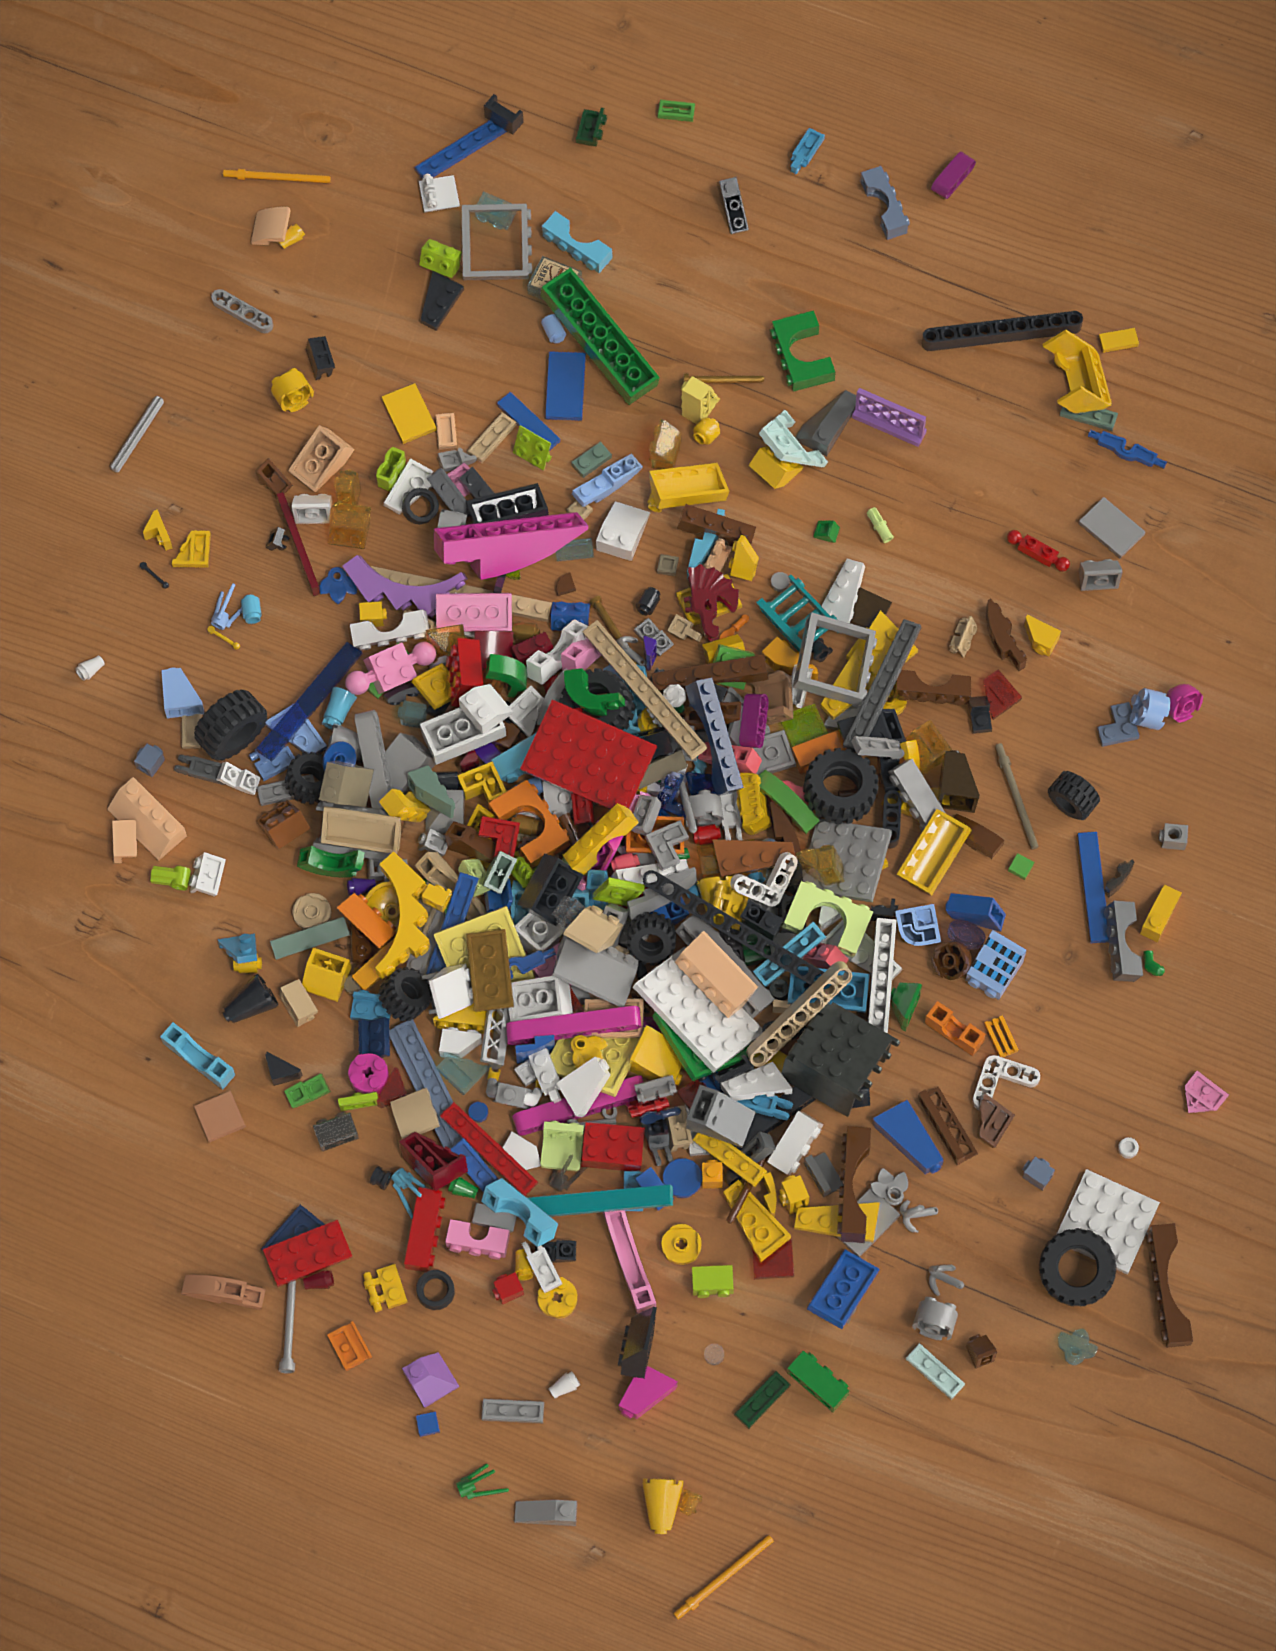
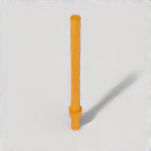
[223,169,331,183]
[673,1535,774,1620]

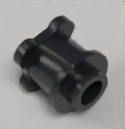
[811,638,833,662]

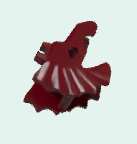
[684,564,739,642]

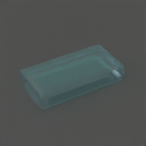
[556,538,594,561]

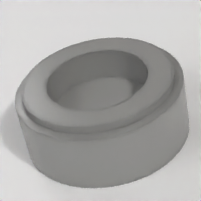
[771,572,790,592]

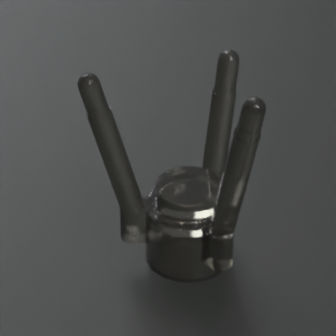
[548,1155,588,1192]

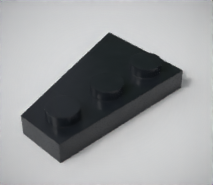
[421,271,464,331]

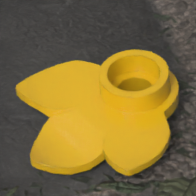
[571,1035,608,1068]

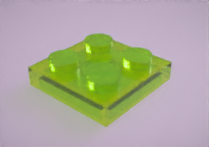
[781,703,828,747]

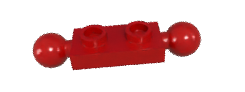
[1007,530,1070,572]

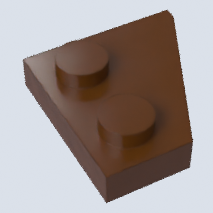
[977,1093,1015,1148]

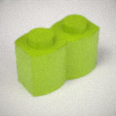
[376,447,406,492]

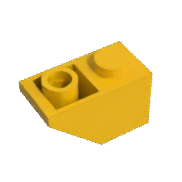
[729,535,759,581]

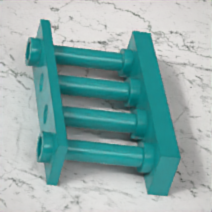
[756,574,839,653]

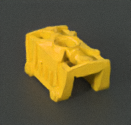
[737,773,772,835]

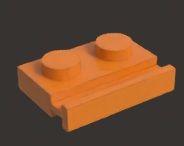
[327,1321,372,1371]

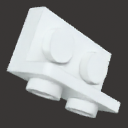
[189,852,226,897]

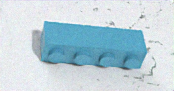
[492,732,537,783]
[753,922,827,987]

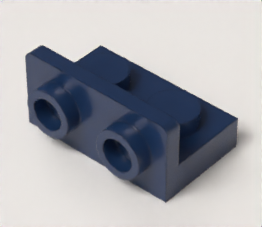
[358,1017,390,1058]

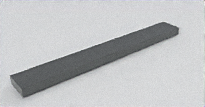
[843,619,921,752]

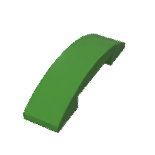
[759,770,819,834]

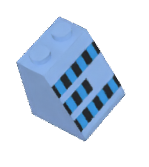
[966,930,1026,1000]

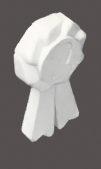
[647,684,686,727]

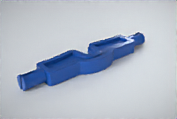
[1088,429,1167,469]
[509,948,557,979]

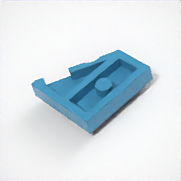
[218,934,257,964]

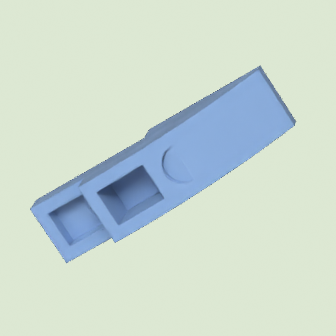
[572,454,643,507]

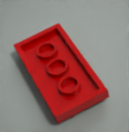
[263,1220,353,1287]

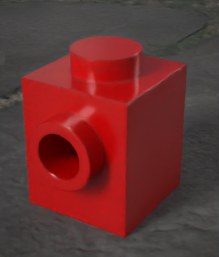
[492,1272,524,1305]

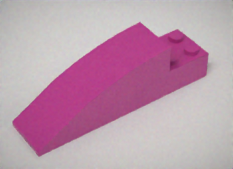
[434,512,588,580]

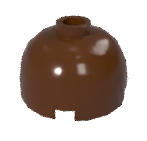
[932,941,972,980]

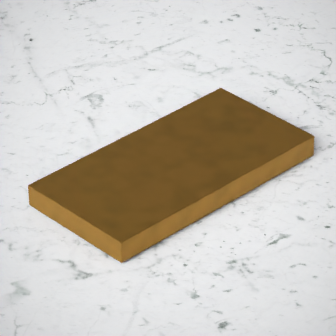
[466,929,514,1012]

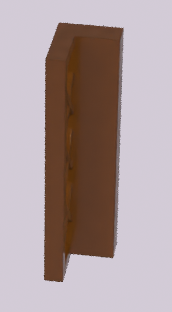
[918,1086,978,1165]

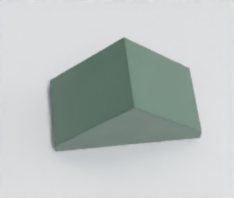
[483,851,517,894]

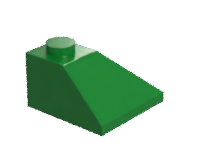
[890,982,922,1032]

